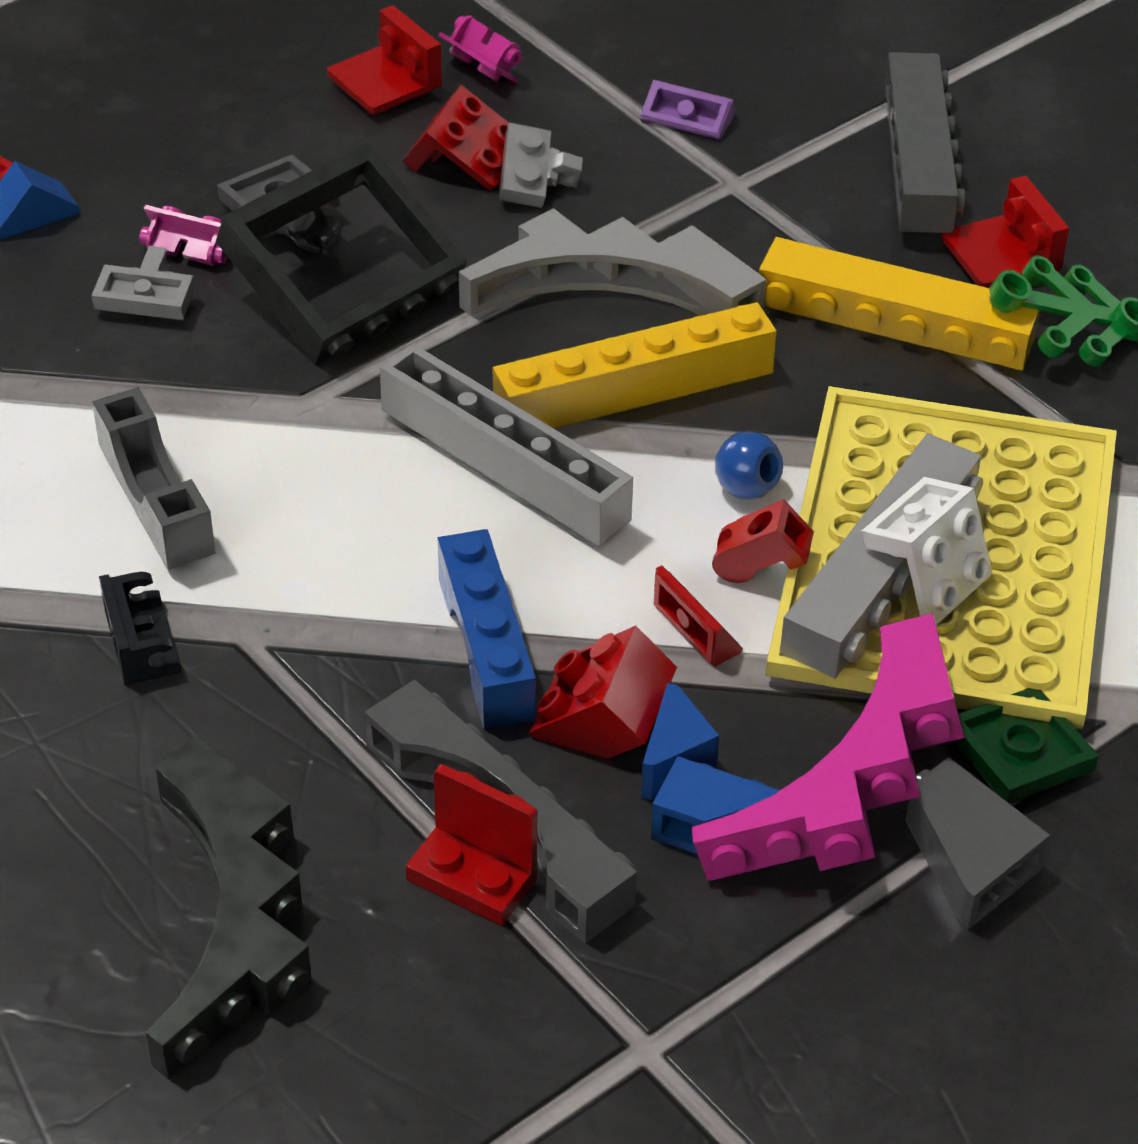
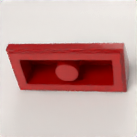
[653,565,743,667]

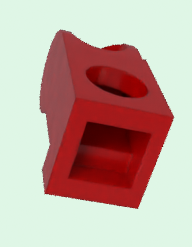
[712,499,814,583]

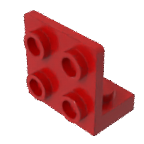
[327,5,442,114]
[402,85,509,191]
[942,176,1069,288]
[405,764,538,926]

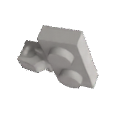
[499,123,583,208]
[91,246,195,320]

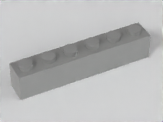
[379,344,634,546]
[780,433,983,679]

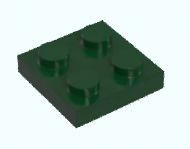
[953,688,1099,804]

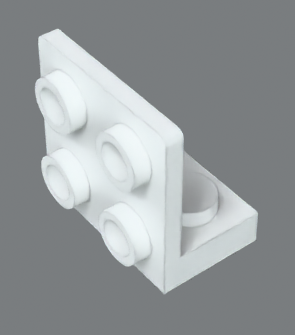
[861,477,992,625]

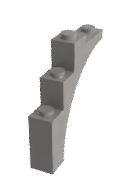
[459,208,766,316]

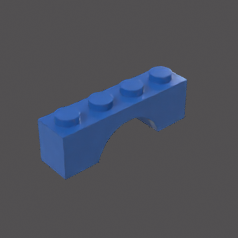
[437,529,536,730]

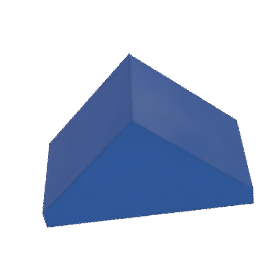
[0,161,80,240]
[641,683,719,800]

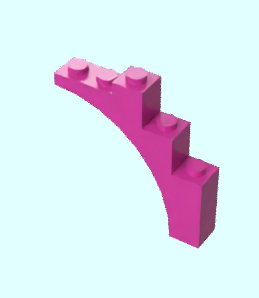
[692,613,964,881]

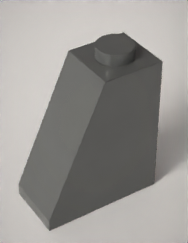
[905,757,1050,930]

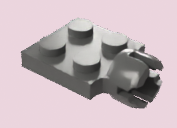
[217,154,341,253]

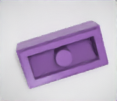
[640,80,736,140]

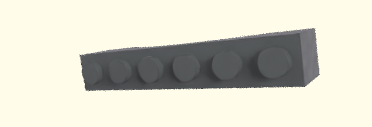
[364,679,637,944]

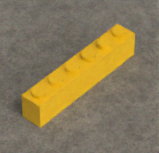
[759,237,1041,371]
[493,302,777,429]

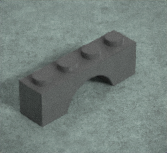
[92,387,216,570]

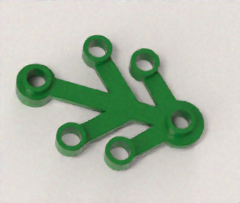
[989,255,1138,367]

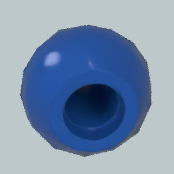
[715,431,783,499]

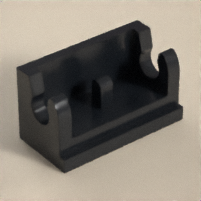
[99,571,182,685]

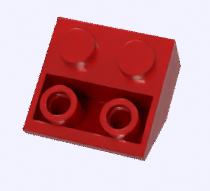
[529,625,677,759]

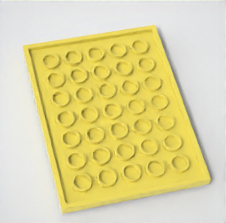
[765,386,1117,730]

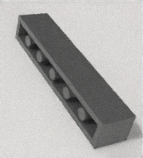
[885,52,965,233]

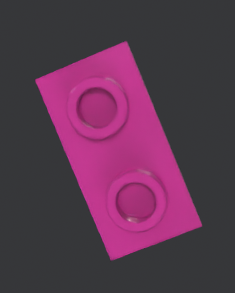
[439,16,522,83]
[139,205,228,266]

